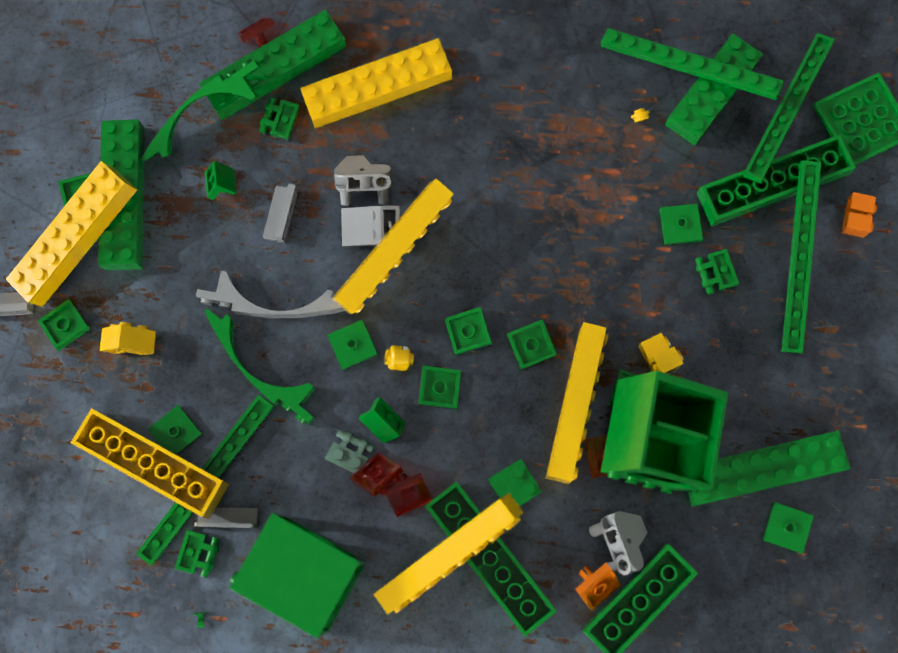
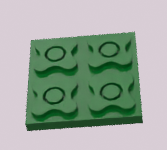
[812,73,898,165]

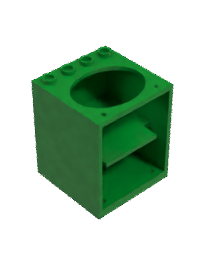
[601,371,728,494]
[229,513,366,639]

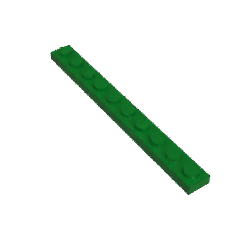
[600,28,784,100]
[743,33,835,184]
[781,160,821,354]
[136,395,274,566]

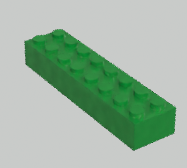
[199,9,347,121]
[98,119,144,271]
[696,135,856,227]
[687,430,850,507]
[425,481,557,637]

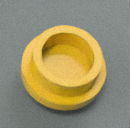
[631,108,650,123]

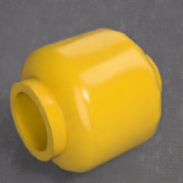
[385,345,414,371]

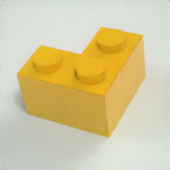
[100,322,156,355]
[638,333,683,374]

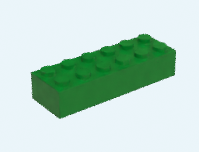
[665,33,763,146]
[582,544,698,653]

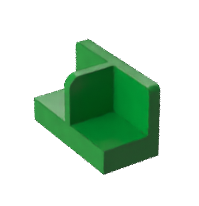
[204,160,236,200]
[359,397,406,443]

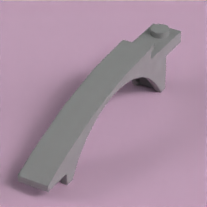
[196,271,346,318]

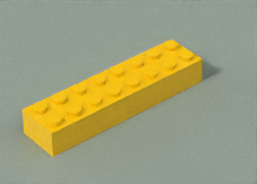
[300,38,452,129]
[6,161,137,307]
[332,179,454,314]
[545,322,609,484]
[71,408,229,519]
[373,493,524,614]

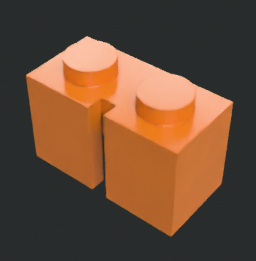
[841,192,877,238]

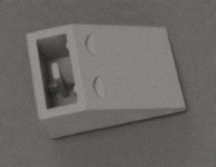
[341,206,400,246]

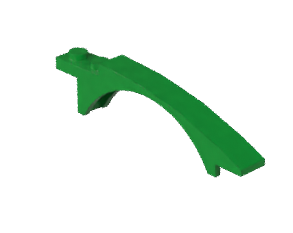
[141,59,261,162]
[205,308,316,425]

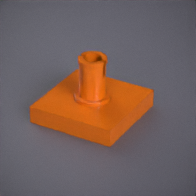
[575,563,622,611]

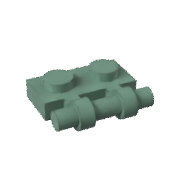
[325,429,374,476]

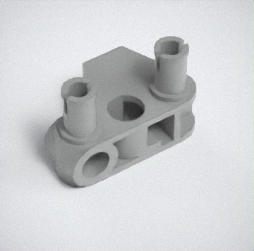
[334,155,392,206]
[589,511,647,575]

